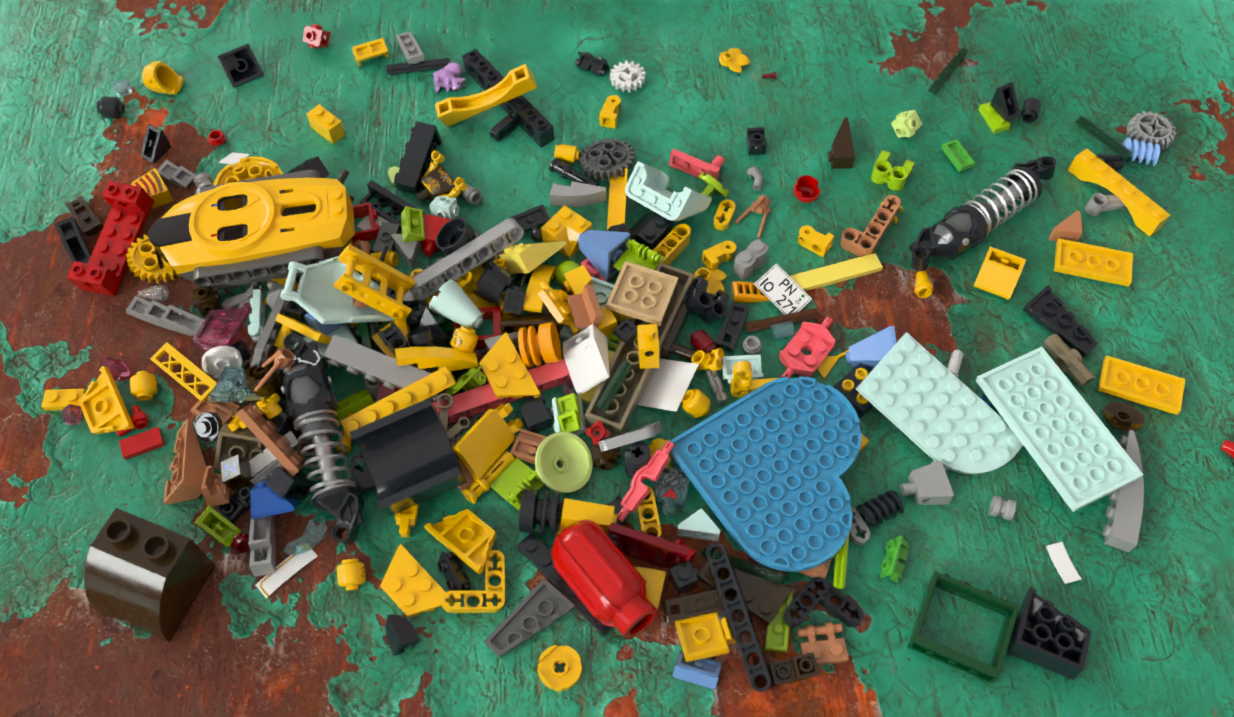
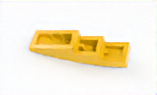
[395,347,479,371]

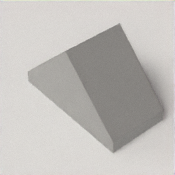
[391,233,422,269]

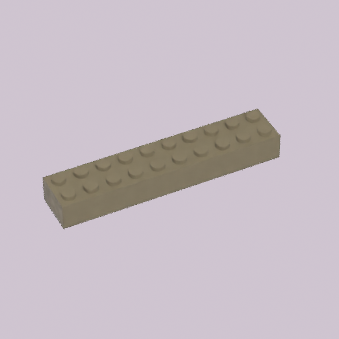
[585,262,694,436]

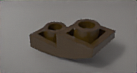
[769,652,820,687]

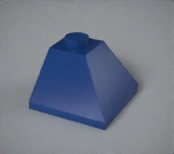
[250,480,301,519]

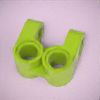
[871,150,915,191]

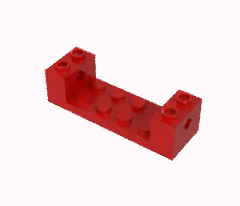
[67,181,154,296]

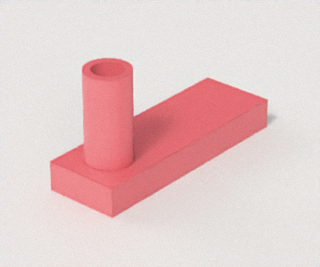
[669,149,725,181]

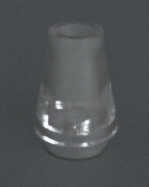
[138,284,169,302]

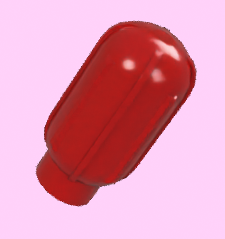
[551,520,658,639]

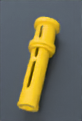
[462,451,515,504]

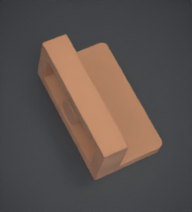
[567,285,603,329]

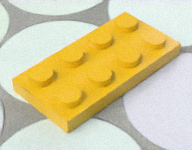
[1054,238,1133,287]
[1098,355,1185,415]

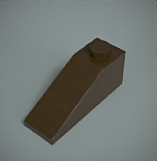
[827,117,855,169]

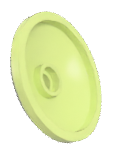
[535,432,593,493]

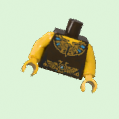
[416,150,467,203]

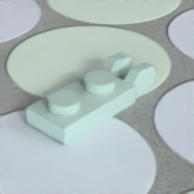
[248,289,266,343]

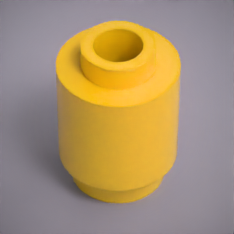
[554,144,580,164]

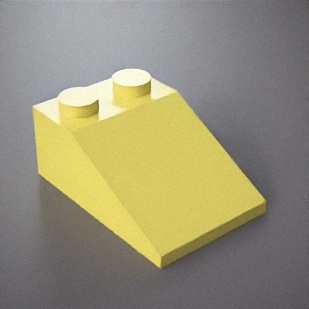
[498,241,567,274]

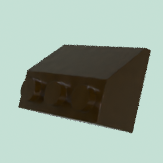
[500,313,560,338]

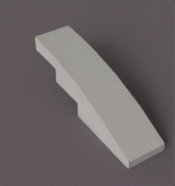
[126,296,205,337]

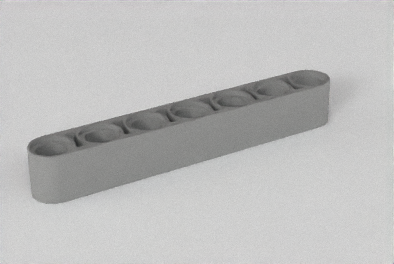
[409,218,524,300]

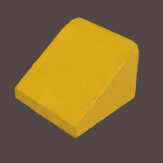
[721,617,736,645]

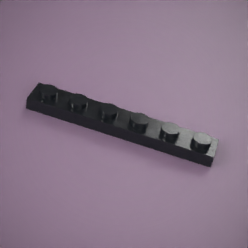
[517,533,614,637]

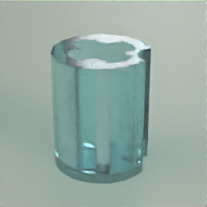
[771,321,795,340]

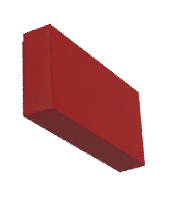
[119,427,165,460]

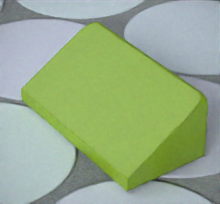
[401,206,425,242]
[336,389,374,424]

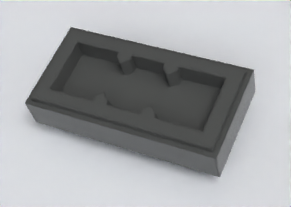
[372,221,400,253]

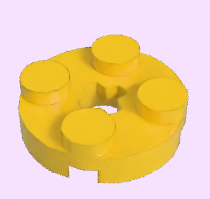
[538,645,582,692]

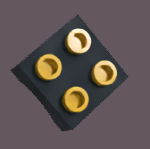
[834,363,873,419]

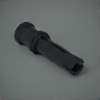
[549,157,600,186]

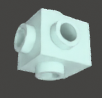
[429,196,459,220]

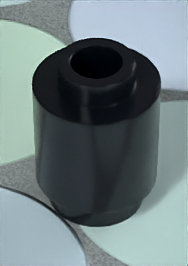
[1021,98,1041,123]

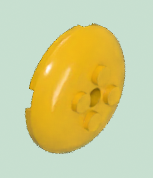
[214,157,283,185]

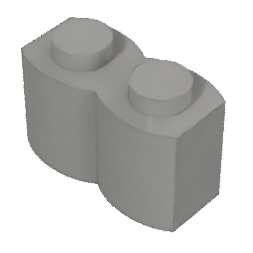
[733,239,769,280]

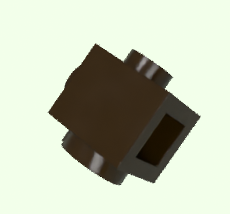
[592,438,621,470]

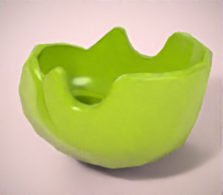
[555,260,580,287]

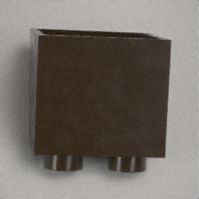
[84,508,216,642]

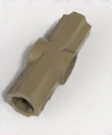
[1042,334,1095,388]

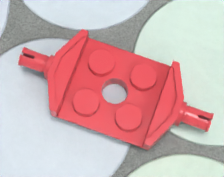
[779,317,836,378]

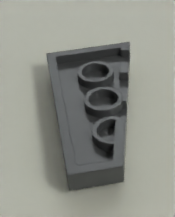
[484,578,576,658]

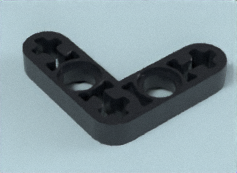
[783,577,864,628]

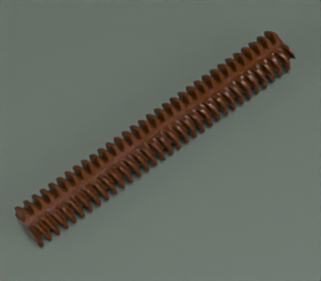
[744,308,820,333]

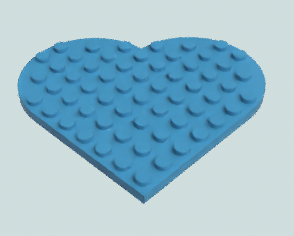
[665,376,862,572]

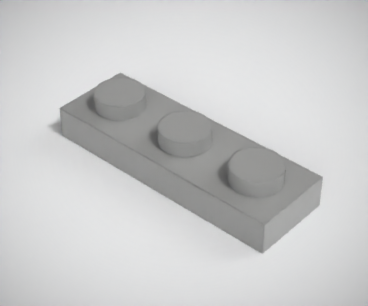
[395,31,425,64]

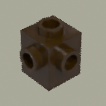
[191,286,221,316]

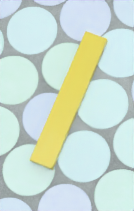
[790,253,883,291]

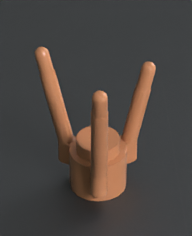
[735,195,771,238]
[254,348,295,392]

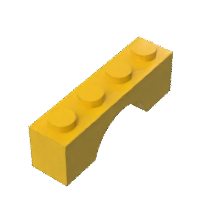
[563,265,618,336]

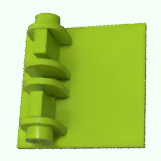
[613,239,664,271]
[445,365,486,395]
[489,458,545,511]

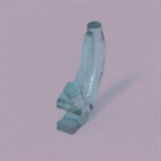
[283,517,327,555]

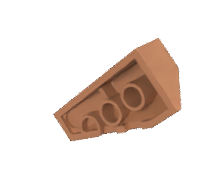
[164,419,206,505]

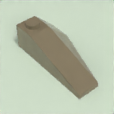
[214,423,302,470]

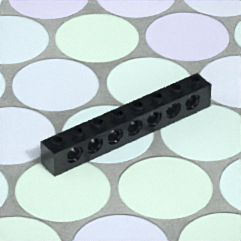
[462,48,555,148]

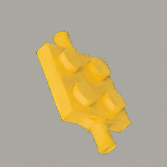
[538,280,581,335]

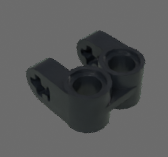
[686,276,729,324]

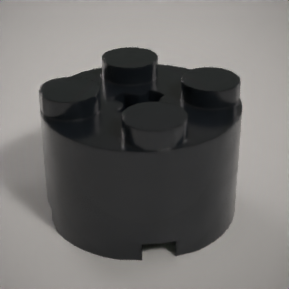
[472,261,513,304]

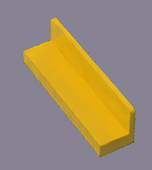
[607,168,628,230]

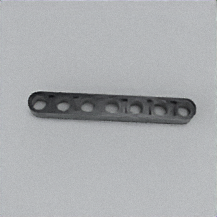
[706,543,773,692]

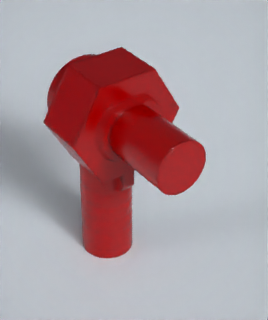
[116,405,150,437]

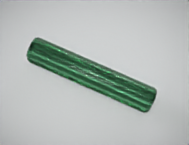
[596,361,632,412]

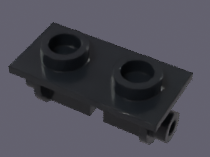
[575,51,610,76]
[437,551,471,591]

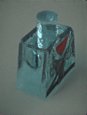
[654,467,692,516]

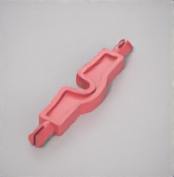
[617,441,675,522]

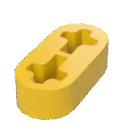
[713,199,736,231]

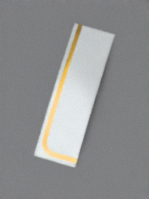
[256,544,318,598]

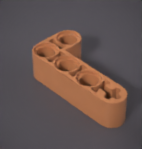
[840,195,901,257]

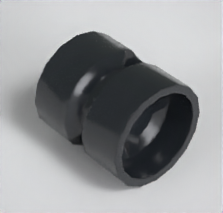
[406,327,437,347]

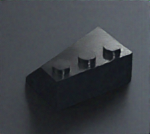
[1008,587,1091,680]

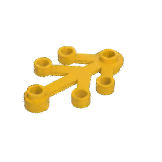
[227,393,282,431]

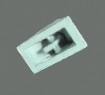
[677,508,720,542]

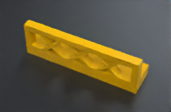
[150,342,226,403]

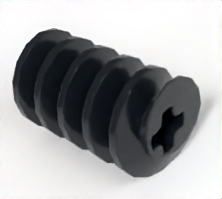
[625,441,651,478]
[856,490,904,528]

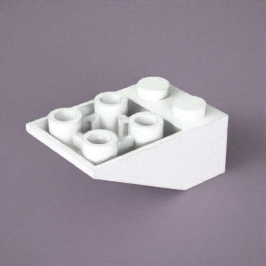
[563,324,610,395]

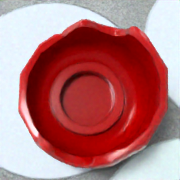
[794,175,821,203]

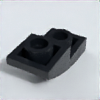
[216,483,255,523]

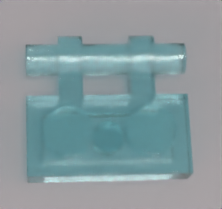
[210,366,250,403]

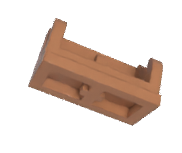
[201,465,231,507]

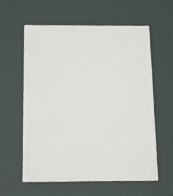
[638,359,699,411]

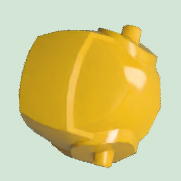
[143,61,184,95]

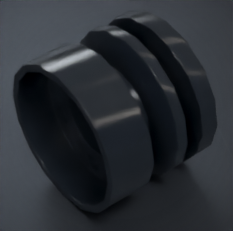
[436,218,480,255]
[519,488,562,536]

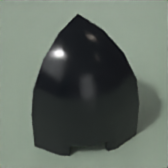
[386,615,420,656]

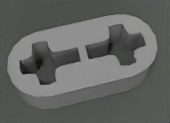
[849,507,870,546]

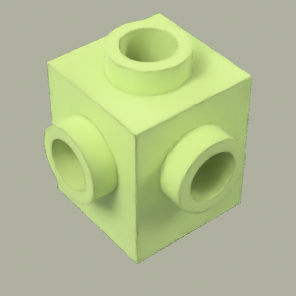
[891,110,922,138]

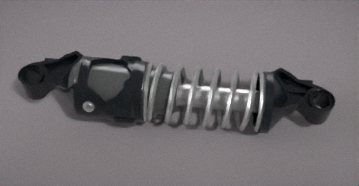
[909,156,1057,271]
[281,333,365,545]

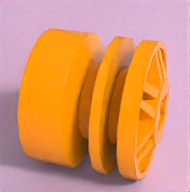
[518,322,562,368]

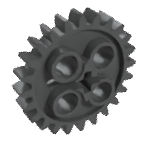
[579,137,636,181]

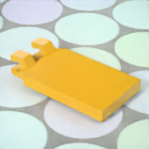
[452,403,524,479]

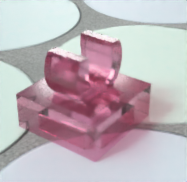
[102,358,131,382]

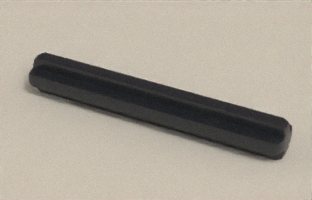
[386,58,451,75]

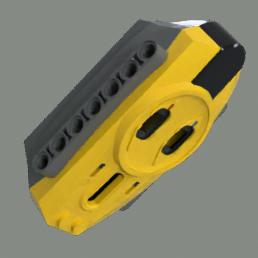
[148,170,355,291]

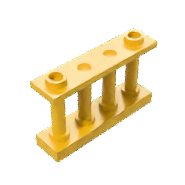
[333,244,415,322]

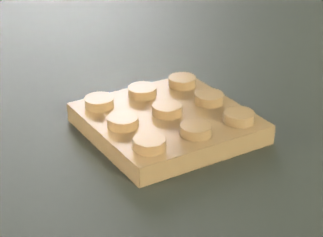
[606,261,678,326]

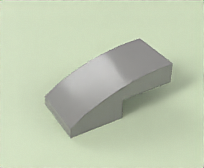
[157,160,196,189]

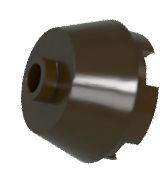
[245,360,283,397]

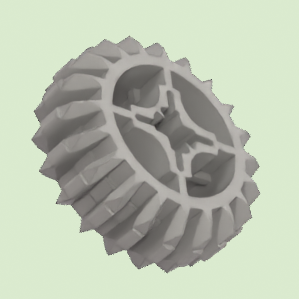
[1126,111,1177,152]

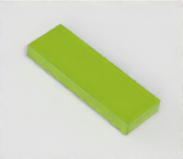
[765,589,793,654]

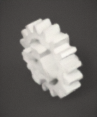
[610,61,646,92]

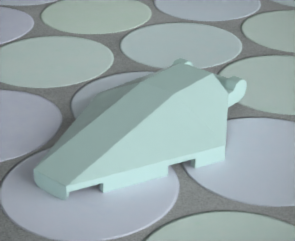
[280,256,395,324]

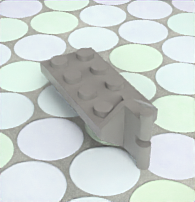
[251,280,297,367]

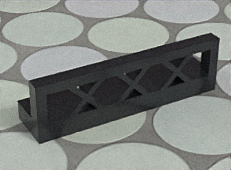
[360,180,425,230]

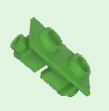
[880,535,910,582]

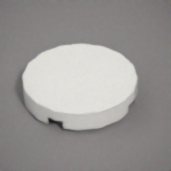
[202,346,243,378]

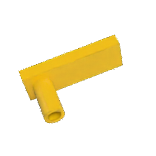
[273,313,332,349]

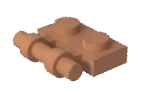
[797,622,849,666]

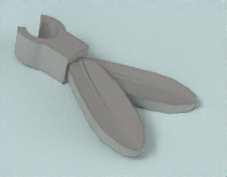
[222,282,264,320]

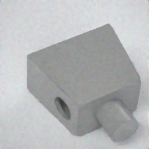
[900,461,954,505]

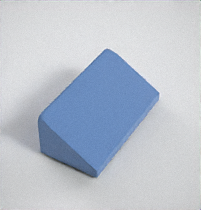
[673,651,722,689]

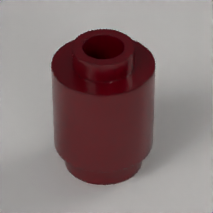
[690,330,717,354]

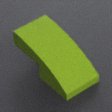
[556,393,581,433]

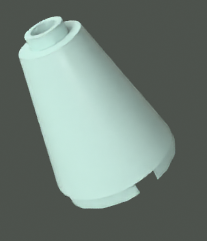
[429,279,483,329]

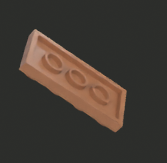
[236,403,305,476]

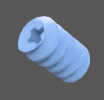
[1118,138,1160,166]

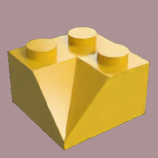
[541,205,592,259]

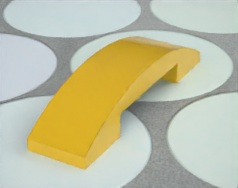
[523,264,557,313]

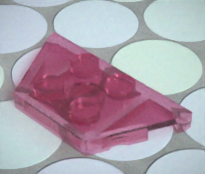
[192,303,252,353]

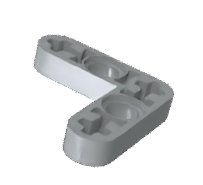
[598,421,663,452]

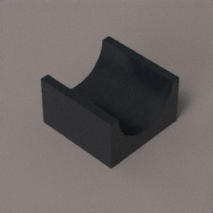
[350,398,467,516]

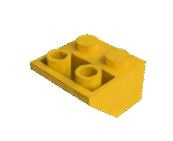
[973,247,1026,300]

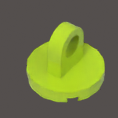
[699,172,730,198]

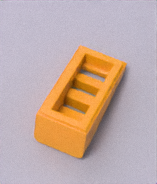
[731,281,770,304]

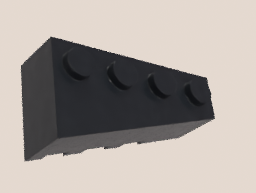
[394,121,442,194]

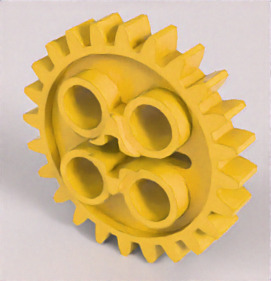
[126,232,180,283]

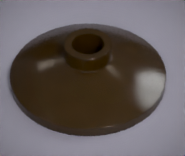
[1103,402,1145,431]

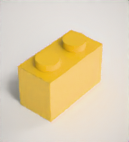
[306,104,346,144]

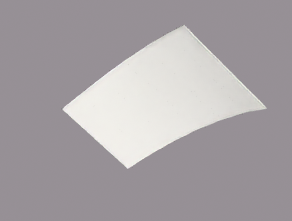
[1046,542,1081,584]

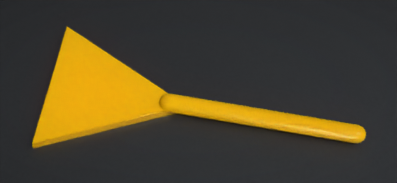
[817,350,849,379]

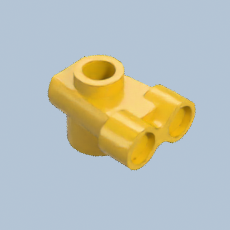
[692,348,724,371]

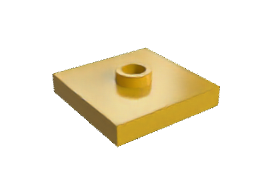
[675,612,729,662]

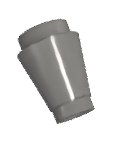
[460,185,482,205]

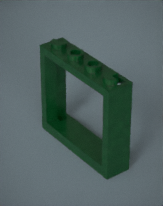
[907,571,1020,684]

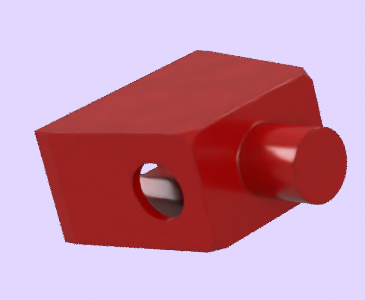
[420,214,451,257]

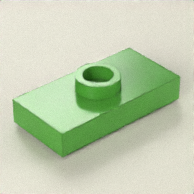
[941,139,976,172]

